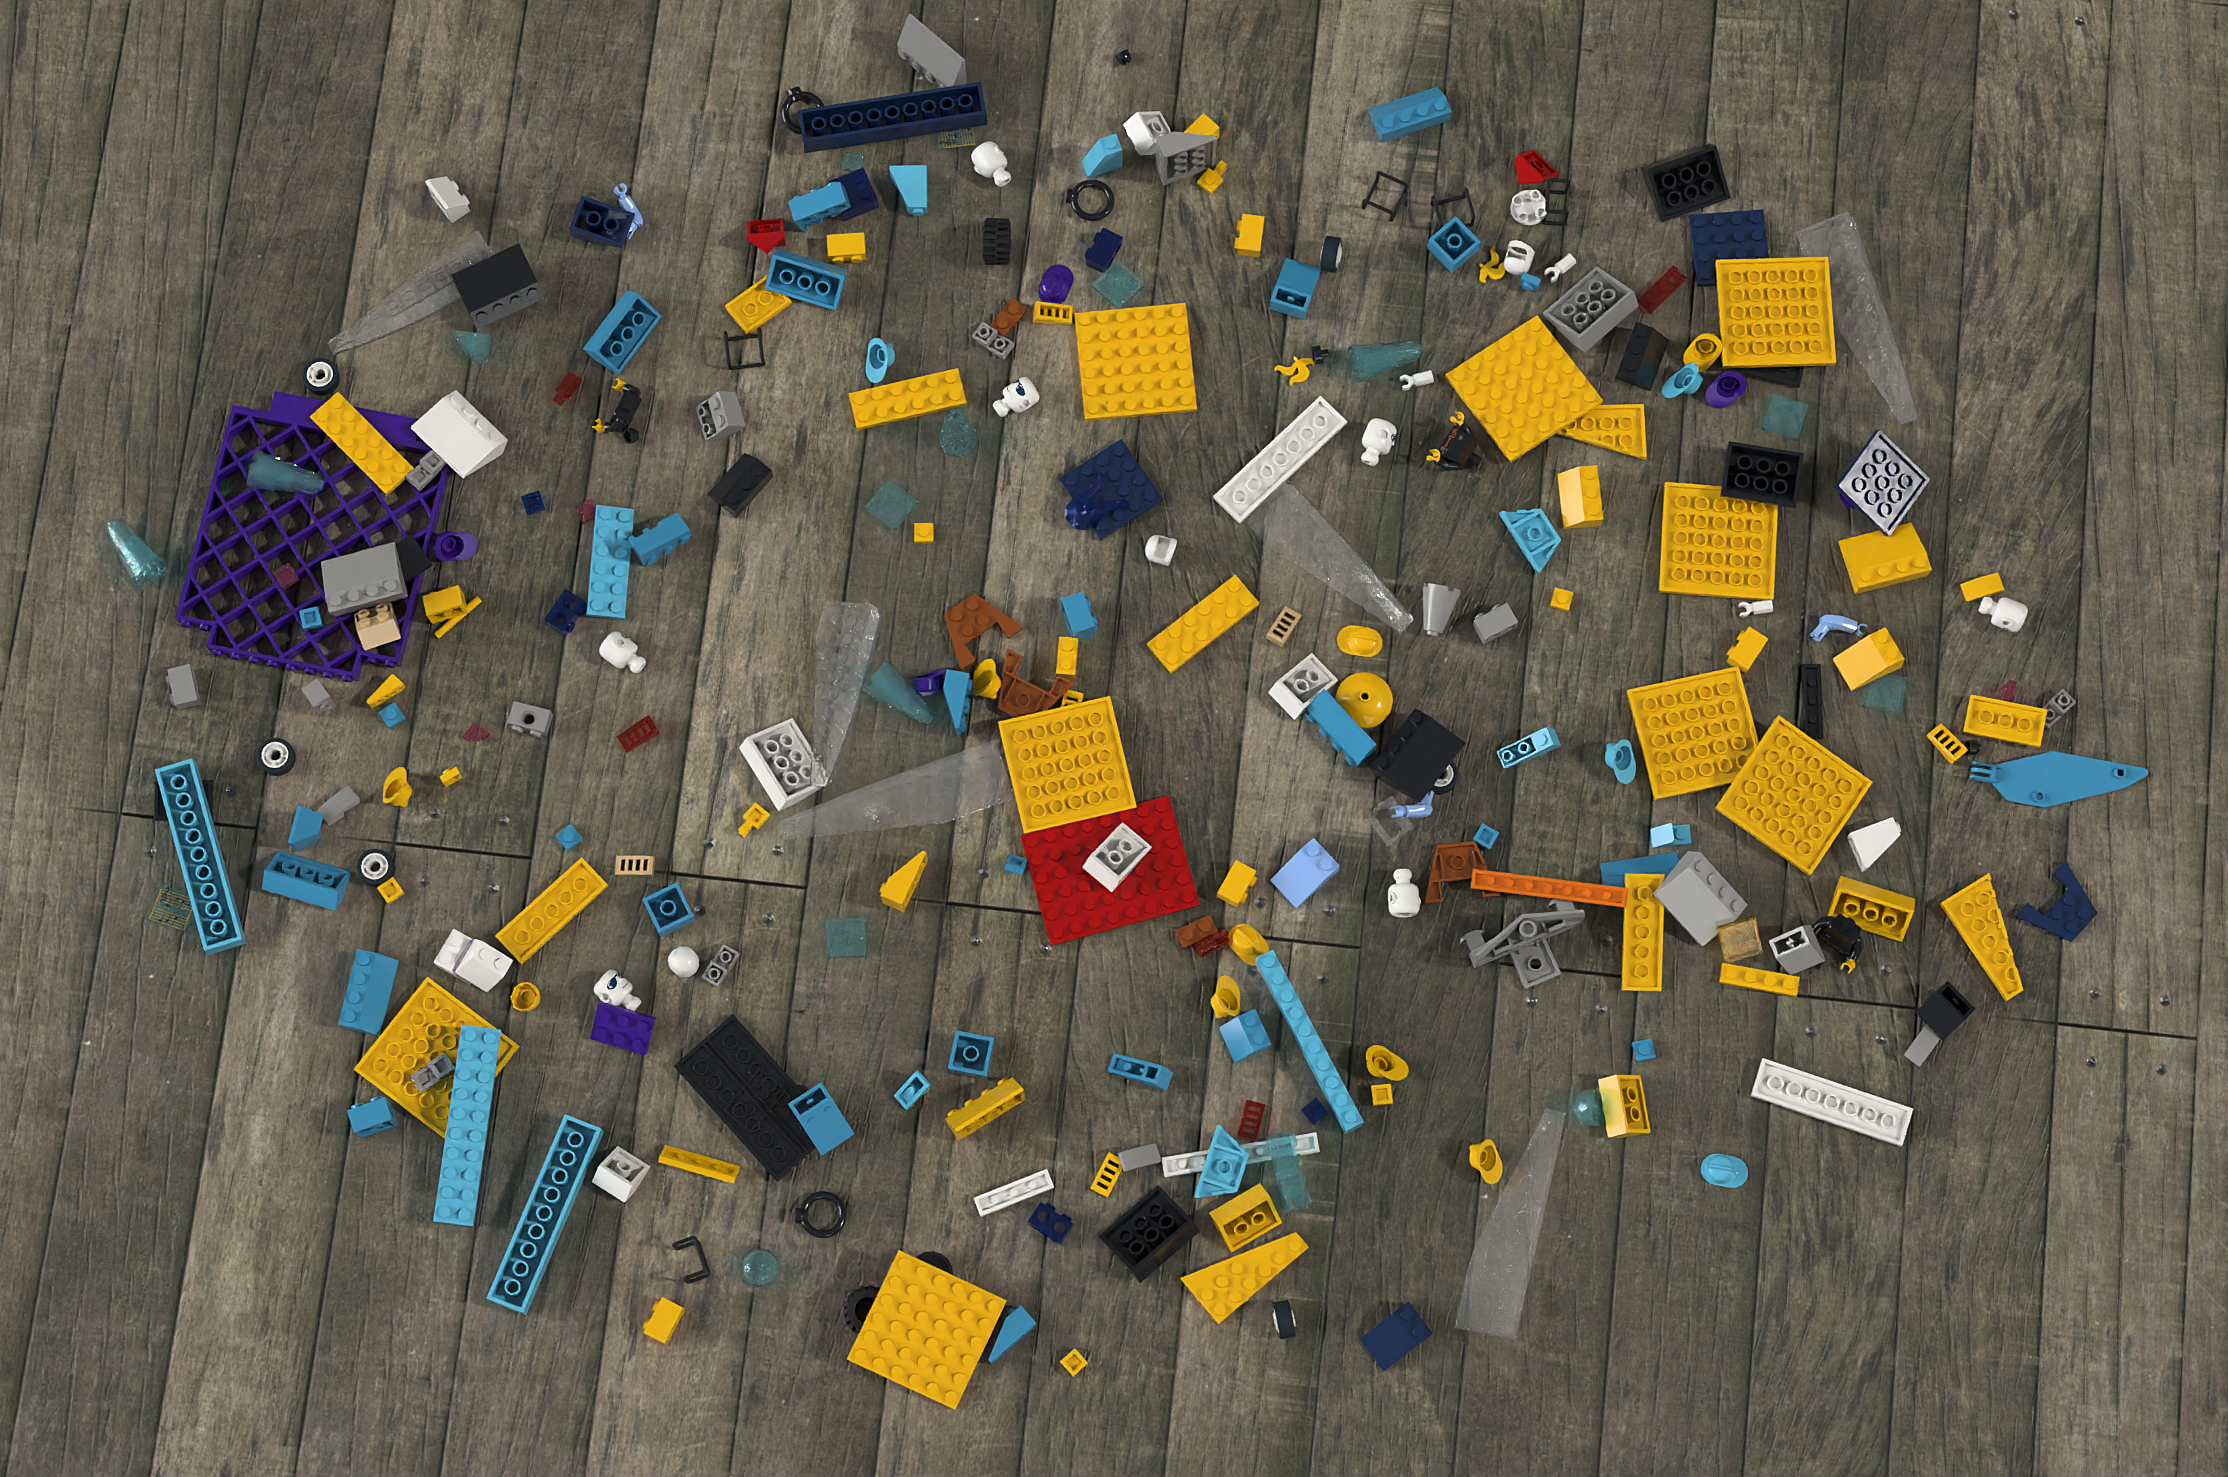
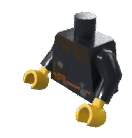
[592,378,642,433]
[1427,412,1483,471]
[1812,913,1864,974]

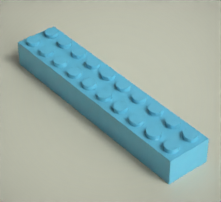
[155,758,247,955]
[433,1025,502,1227]
[487,1114,604,1315]

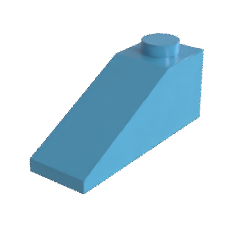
[1108,1053,1173,1091]
[988,1305,1037,1364]

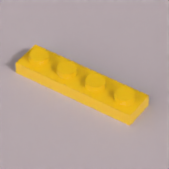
[1719,963,1800,997]
[658,1145,740,1184]

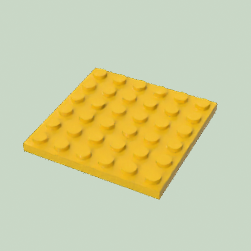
[1715,257,1836,368]
[1074,303,1197,421]
[1445,316,1603,463]
[1659,482,1778,601]
[1627,666,1759,801]
[998,696,1137,834]
[1715,715,1873,876]
[354,977,520,1139]
[847,1250,1007,1409]

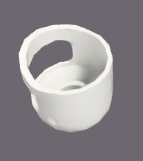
[1504,240,1535,275]
[1145,535,1177,566]

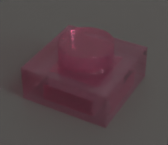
[574,499,596,525]
[272,563,300,590]
[2001,680,2017,702]

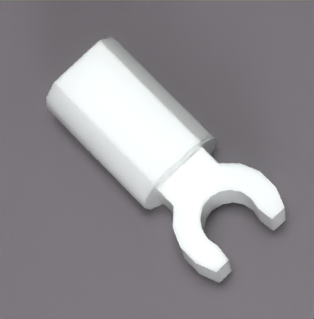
[1544,253,1576,283]
[1399,370,1434,391]
[1738,600,1773,618]

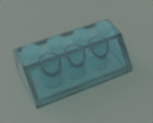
[1266,1131,1311,1214]

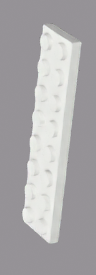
[1213,396,1347,524]
[1751,1058,1913,1147]

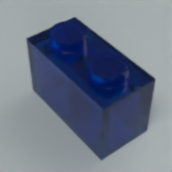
[1084,227,1123,275]

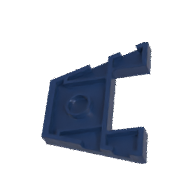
[2015,862,2097,942]

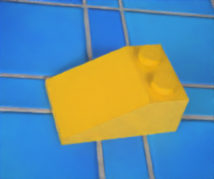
[1833,627,1904,691]
[879,851,928,912]

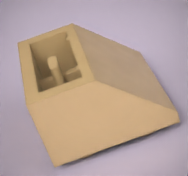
[354,602,401,650]

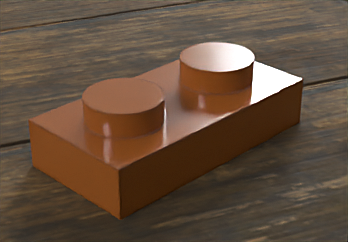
[989,298,1027,337]
[1175,915,1218,949]

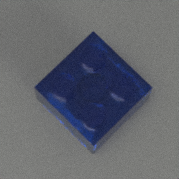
[829,167,879,221]

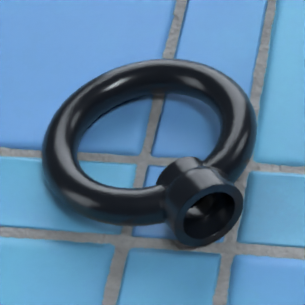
[781,86,824,135]
[1066,179,1114,221]
[795,1191,847,1238]

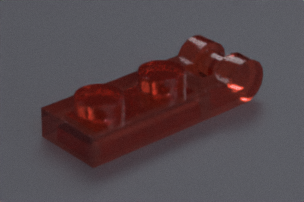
[1637,265,1687,314]

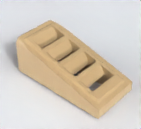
[1266,606,1302,647]
[615,856,655,878]

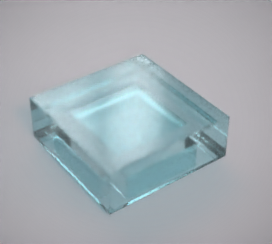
[842,151,864,174]

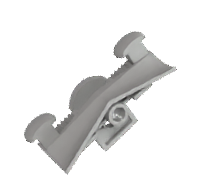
[1460,899,1585,990]

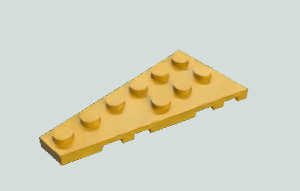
[1180,1232,1309,1325]

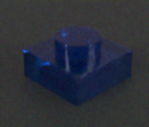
[521,491,546,516]
[1301,1098,1329,1126]

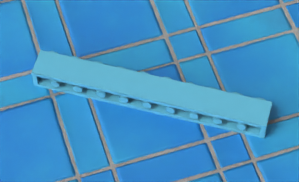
[1255,950,1364,1134]

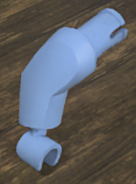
[614,183,643,241]
[1810,614,1867,642]
[1390,790,1434,818]

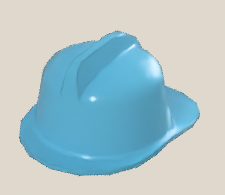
[866,338,895,383]
[1662,363,1703,398]
[1605,739,1636,784]
[1701,1154,1748,1188]

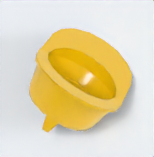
[1683,333,1723,372]
[1337,625,1382,657]
[972,659,1001,699]
[383,767,412,808]
[1227,924,1269,966]
[1211,975,1240,1018]
[1366,1045,1409,1081]
[1469,1139,1503,1184]

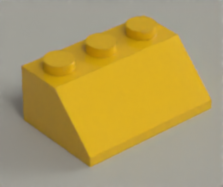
[1557,465,1603,529]
[1598,1075,1651,1138]
[1209,1183,1282,1253]

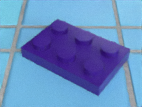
[590,1001,656,1055]

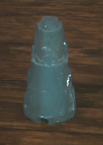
[1347,341,1423,383]
[939,408,977,457]
[247,450,324,494]
[107,519,168,588]
[863,661,935,725]

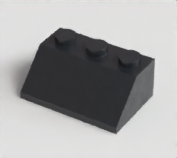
[1615,322,1669,391]
[708,453,773,518]

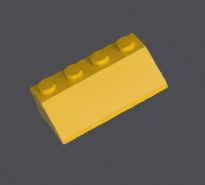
[1828,876,1915,942]

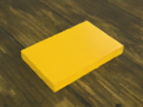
[725,275,792,335]

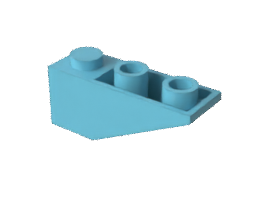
[1496,727,1561,769]

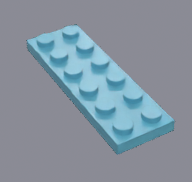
[586,505,634,620]

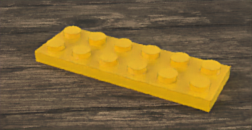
[848,368,967,430]
[310,392,414,496]
[1147,575,1259,674]
[495,857,608,965]
[1621,873,1665,991]

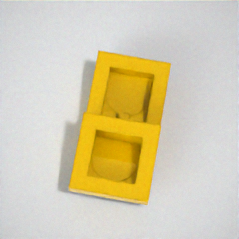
[1960,573,2005,603]

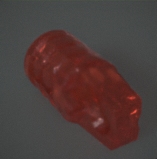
[553,371,582,406]
[1193,930,1230,958]

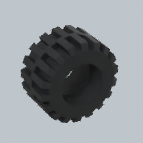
[983,218,1011,265]
[843,1285,880,1334]

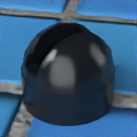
[1115,49,1131,65]
[623,428,639,444]
[1965,740,1981,755]

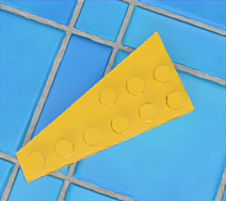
[1556,404,1647,460]
[1940,873,2023,1001]

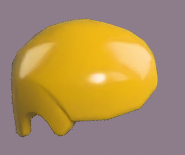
[510,982,540,1012]

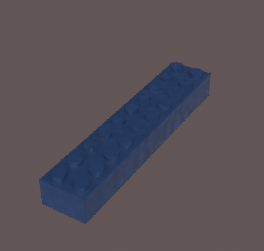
[798,82,987,153]

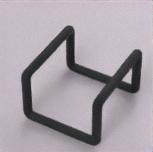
[1362,171,1408,222]
[1542,178,1570,226]
[1430,188,1475,231]
[724,327,765,370]
[672,1236,711,1284]

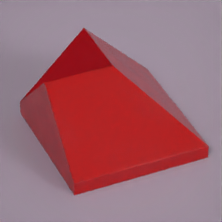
[1513,149,1559,184]
[746,218,786,255]

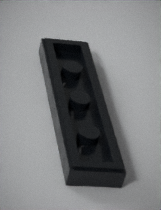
[1801,664,1823,740]

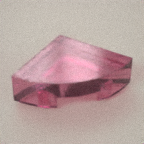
[463,722,490,742]

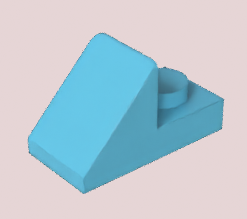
[1650,823,1692,848]
[894,1070,931,1110]

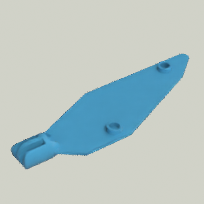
[1969,751,2148,808]

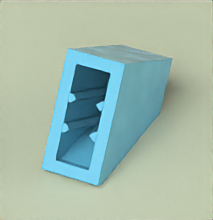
[1081,134,1123,179]
[889,165,927,216]

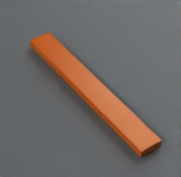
[1471,869,1628,907]

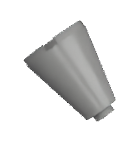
[1423,583,1461,637]

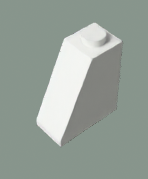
[1847,817,1901,872]

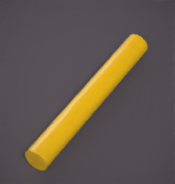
[434,596,482,639]

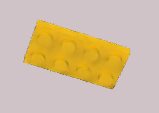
[1963,695,2047,748]

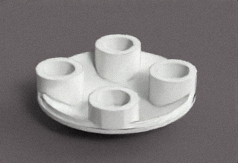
[1510,190,1547,225]

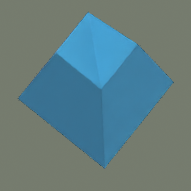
[288,806,324,852]

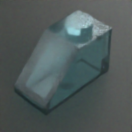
[452,330,492,363]

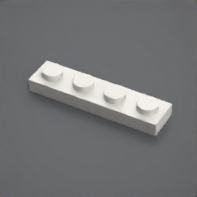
[974,1169,1054,1217]

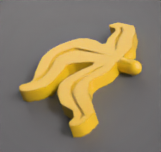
[1479,246,1505,284]
[1274,356,1314,386]

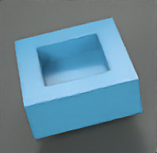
[1519,272,1541,292]
[299,606,323,631]
[378,702,406,729]
[1473,823,1499,850]
[556,824,583,852]
[1004,854,1027,875]
[1631,1038,1656,1062]

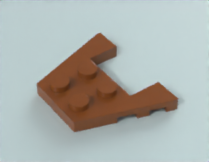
[944,593,1023,671]
[998,649,1074,717]
[1425,841,1501,905]

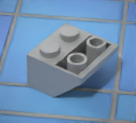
[696,391,745,441]
[1769,925,1826,975]

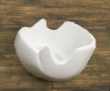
[668,946,699,977]

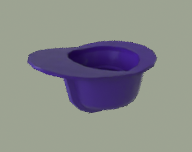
[1038,264,1074,304]
[1705,370,1747,408]
[434,531,478,561]
[909,667,953,696]

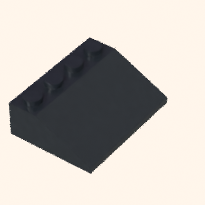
[1641,143,1731,222]
[451,243,545,330]
[1720,441,1804,509]
[1370,708,1465,803]
[1099,1185,1200,1283]

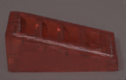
[617,715,660,753]
[1237,1100,1266,1142]

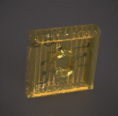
[1717,916,1763,964]

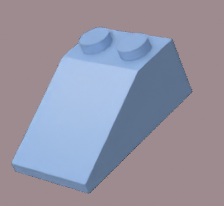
[1270,838,1340,909]

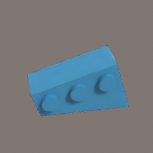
[788,181,851,233]
[628,512,692,567]

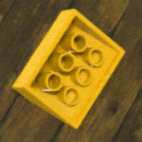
[1838,523,1932,594]
[945,1077,1025,1141]

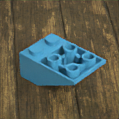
[1269,258,1321,320]
[943,669,973,738]
[788,1082,855,1156]

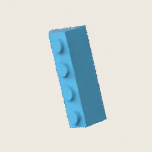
[1368,87,1452,143]
[764,248,849,311]
[583,290,662,375]
[1305,689,1376,768]
[262,851,352,910]
[1600,852,1680,887]
[338,949,399,1036]

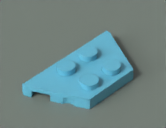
[1499,509,1561,575]
[1194,1125,1249,1198]

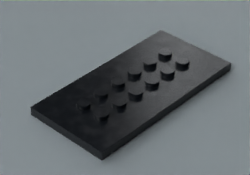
[674,1014,816,1182]

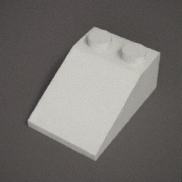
[1268,653,1338,720]
[1082,822,1152,892]

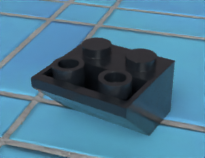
[1915,981,1975,1040]

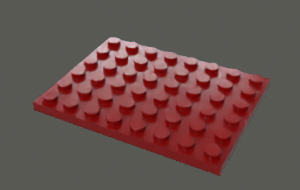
[1020,795,1200,946]

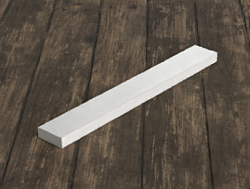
[1161,1132,1320,1178]

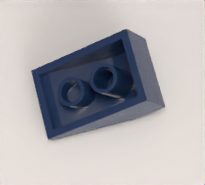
[569,196,635,248]
[1360,1301,1433,1371]

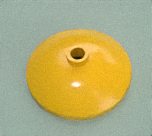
[1335,672,1393,729]

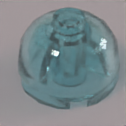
[1570,1088,1604,1128]
[740,1248,780,1288]

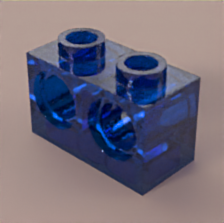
[544,589,587,636]
[1027,1202,1074,1246]

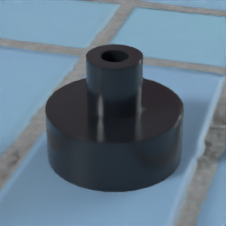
[1311,345,1329,365]

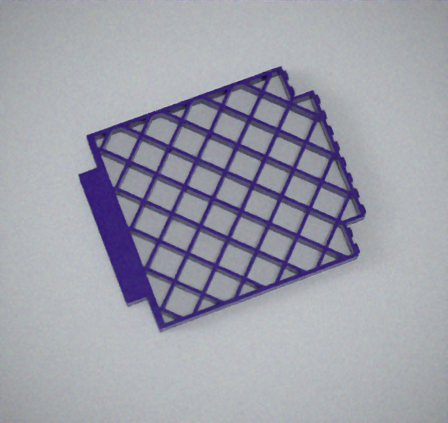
[175,391,452,683]

